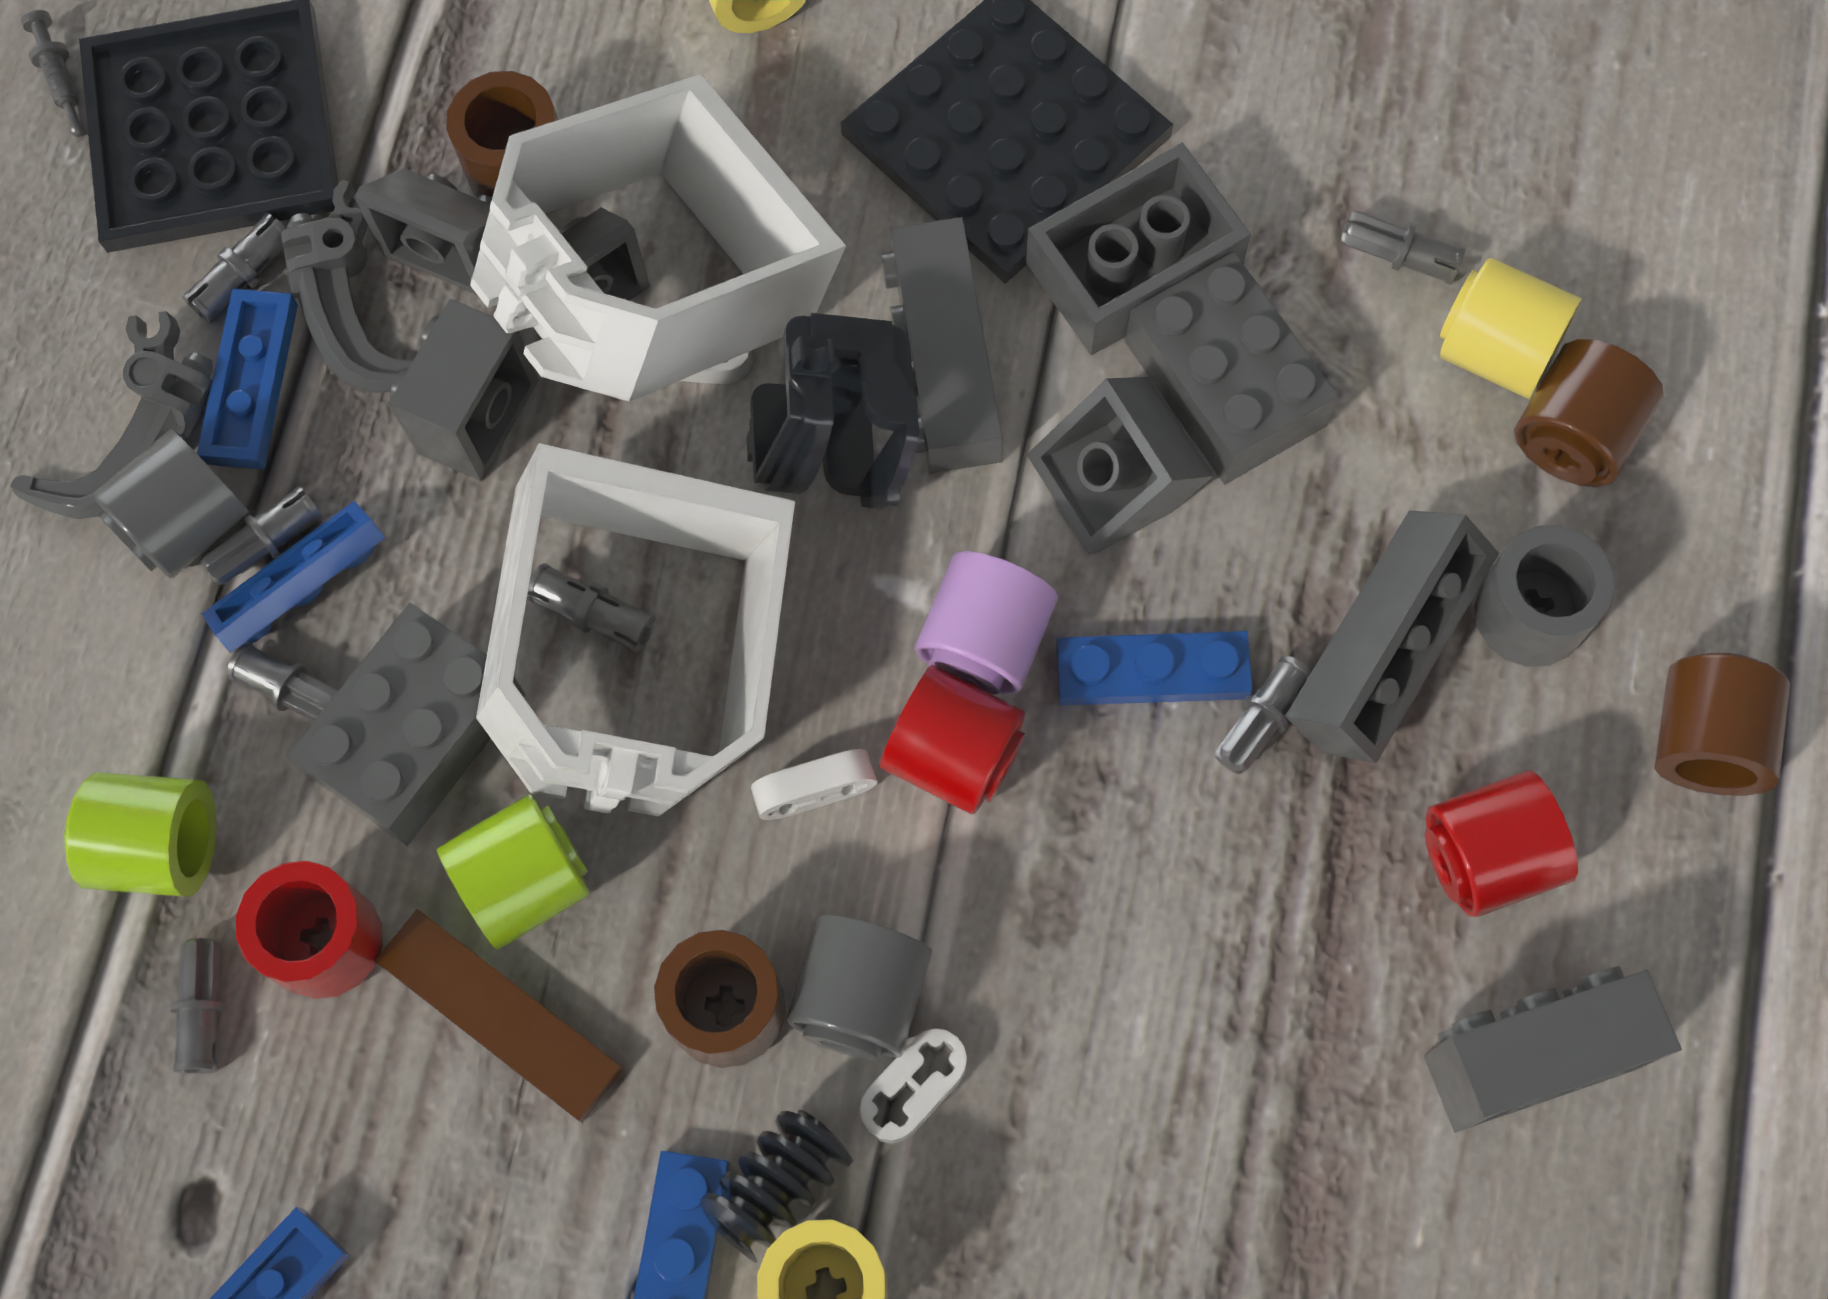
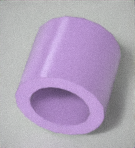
[914,551,1058,695]

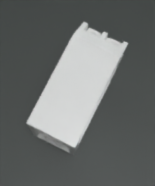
[470,74,846,402]
[476,443,795,816]

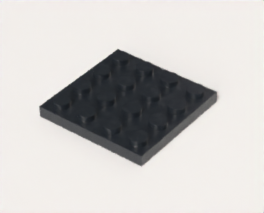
[79,0,338,253]
[840,0,1173,284]

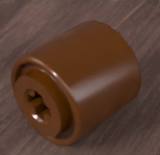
[446,71,558,198]
[1514,339,1664,488]
[1654,653,1790,796]
[654,930,786,1068]

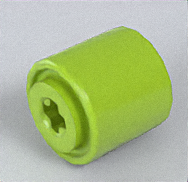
[64,772,217,897]
[437,794,590,951]

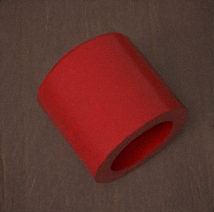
[879,664,1025,815]
[1424,770,1578,917]
[236,861,383,999]

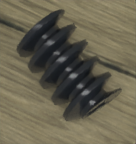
[700,1110,853,1263]

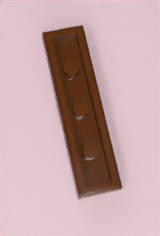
[375,909,624,1123]

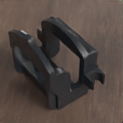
[746,313,919,509]

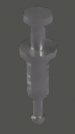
[21,10,85,137]

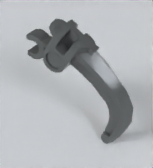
[281,180,413,393]
[10,311,213,519]

